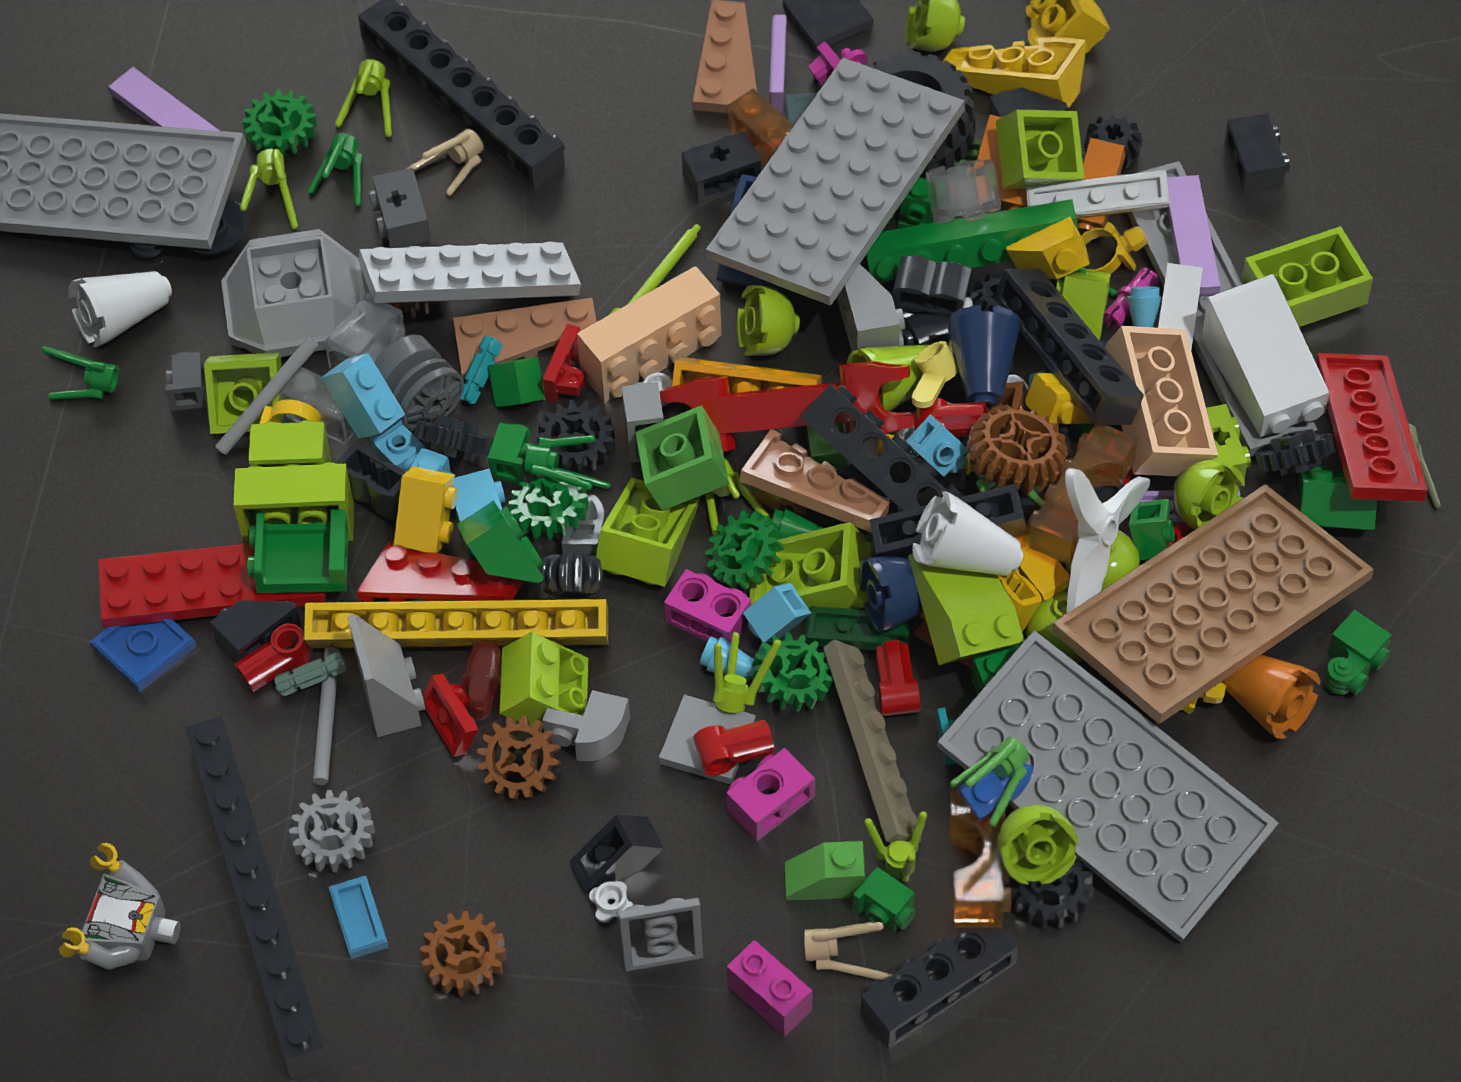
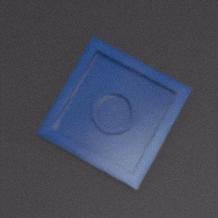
[90,619,197,693]

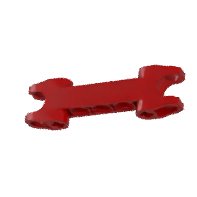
[659,361,915,452]

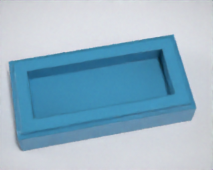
[329,875,389,959]

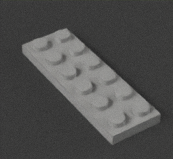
[358,241,581,303]

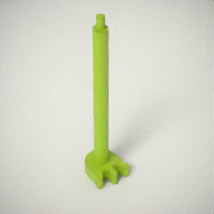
[609,224,701,315]

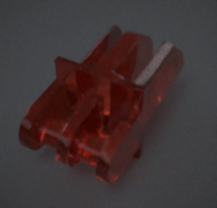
[462,640,502,720]

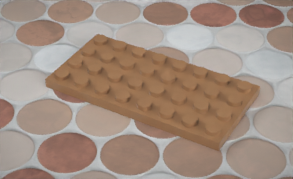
[1052,484,1374,724]

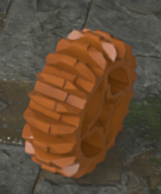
[967,404,1067,495]

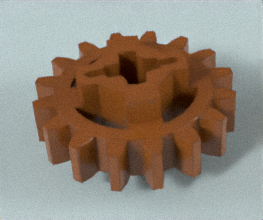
[477,715,562,799]
[420,911,507,997]

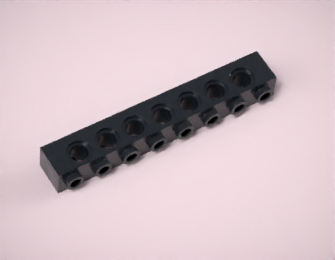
[358,0,565,189]

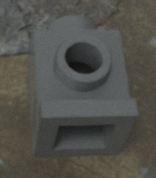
[165,352,207,411]

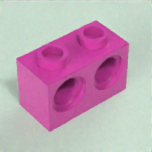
[664,569,751,643]

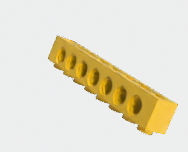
[305,599,608,648]

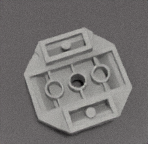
[221,229,370,357]

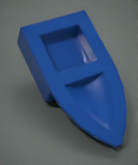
[957,764,1034,823]

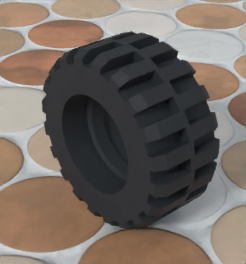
[871,52,976,179]

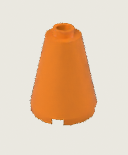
[1222,655,1320,739]

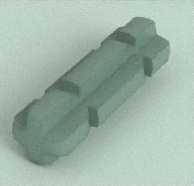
[275,652,347,696]

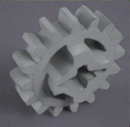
[289,790,375,872]

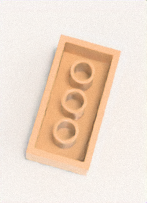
[577,266,722,403]
[1104,326,1218,476]

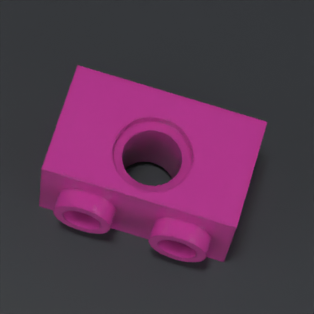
[726,748,815,841]
[727,940,812,1037]

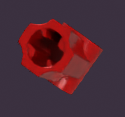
[914,397,988,436]
[234,624,311,692]
[876,640,920,716]
[693,720,774,776]

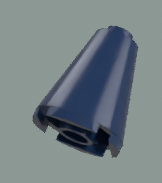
[948,305,1020,411]
[859,557,924,631]

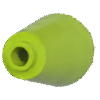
[847,345,929,411]

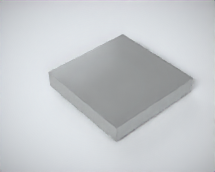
[659,695,756,785]

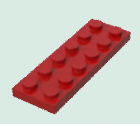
[1315,353,1428,502]
[98,543,326,628]

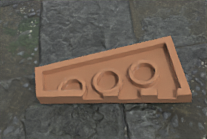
[693,0,760,116]
[453,298,597,382]
[740,429,890,533]

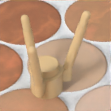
[406,129,483,196]
[805,922,892,981]

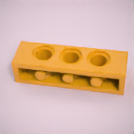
[672,357,822,393]

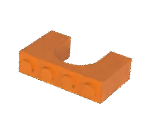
[968,115,1125,234]

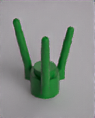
[308,133,363,207]
[41,346,119,400]
[525,435,611,490]

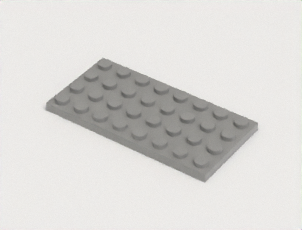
[706,58,965,306]
[0,114,246,249]
[937,630,1279,943]

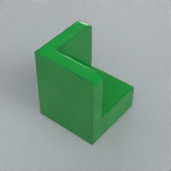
[488,357,545,407]

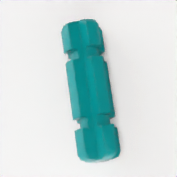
[460,336,502,404]

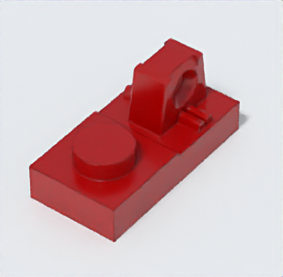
[543,324,585,403]
[422,674,478,757]

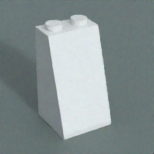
[1201,274,1330,437]

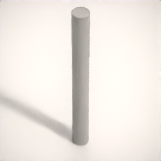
[215,337,319,455]
[313,646,340,785]

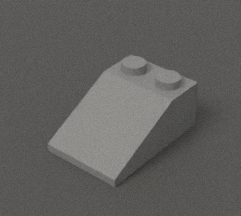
[836,264,905,352]
[348,615,425,737]
[616,898,703,971]

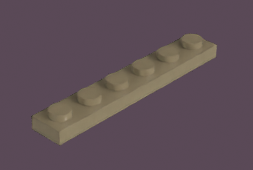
[823,640,922,843]

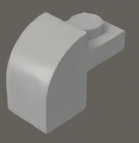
[542,690,630,761]

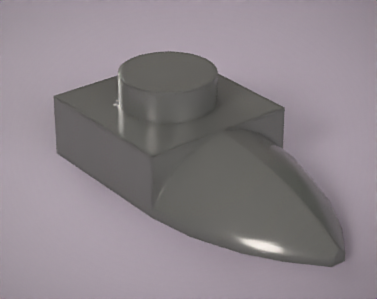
[561,495,605,555]

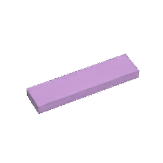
[108,67,219,131]
[1167,175,1220,295]

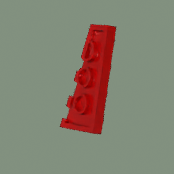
[357,542,524,602]

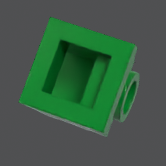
[898,178,941,228]
[487,423,533,483]
[1129,499,1175,560]
[853,867,916,932]

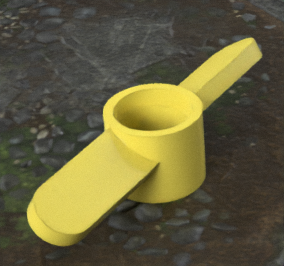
[912,340,959,408]

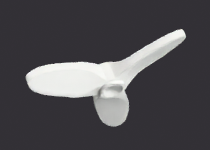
[1065,468,1150,613]

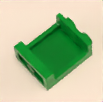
[247,510,349,593]

